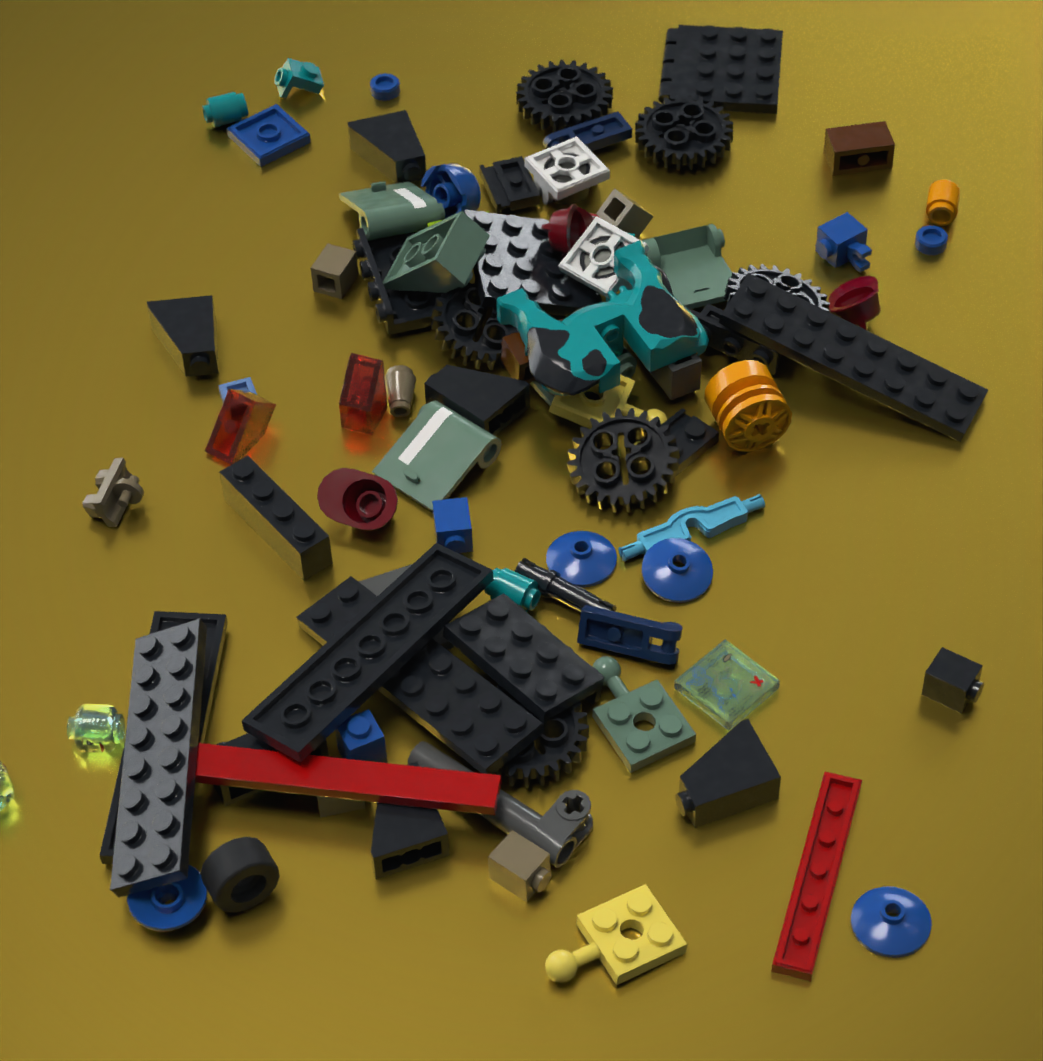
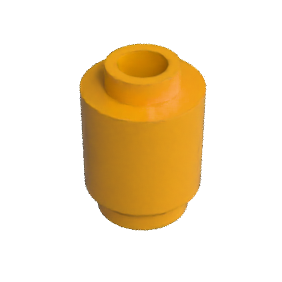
[926,180,960,226]

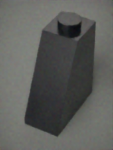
[347,110,426,184]
[147,295,219,377]
[424,365,530,436]
[675,719,781,828]
[371,762,450,879]

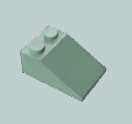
[383,211,490,293]

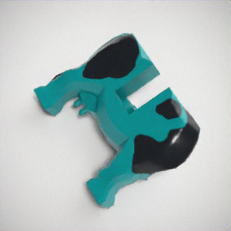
[496,240,709,396]

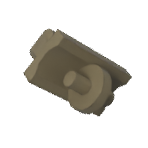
[82,458,144,527]

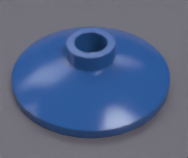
[546,531,617,588]
[642,538,713,603]
[127,865,207,931]
[851,886,932,958]

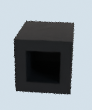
[921,647,984,713]

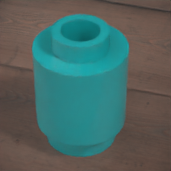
[202,92,248,128]
[484,568,541,612]

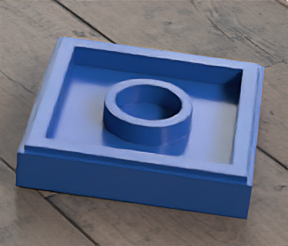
[227,104,311,167]

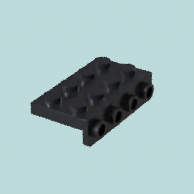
[352,228,442,335]
[443,594,605,723]

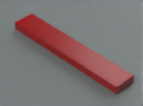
[771,771,862,981]

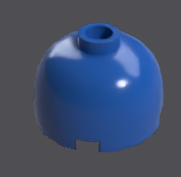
[421,164,481,219]

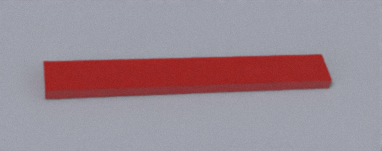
[195,743,501,815]

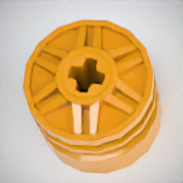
[704,360,792,452]

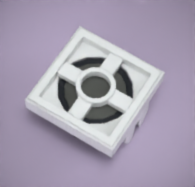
[524,137,610,205]
[558,216,649,299]

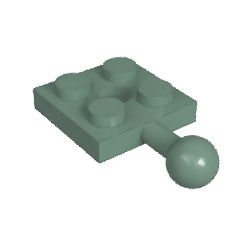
[592,656,696,773]

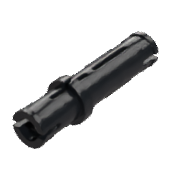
[515,558,617,613]

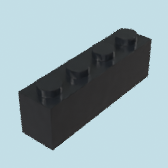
[219,456,333,581]

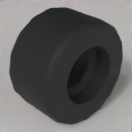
[200,837,280,913]

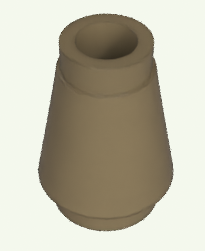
[383,365,416,417]

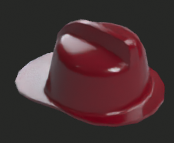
[541,204,594,254]
[829,276,881,330]
[317,468,398,531]

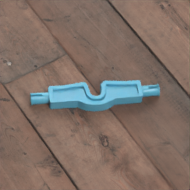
[618,494,765,562]

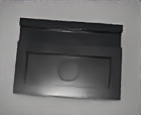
[479,156,540,214]
[637,408,719,477]

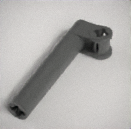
[408,741,593,867]

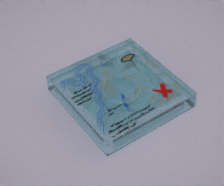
[674,639,780,731]

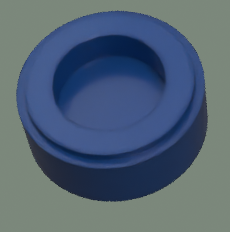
[370,73,400,101]
[915,225,948,255]

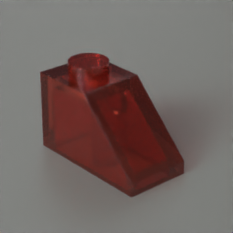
[339,353,388,435]
[205,389,276,465]

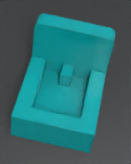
[275,58,324,99]

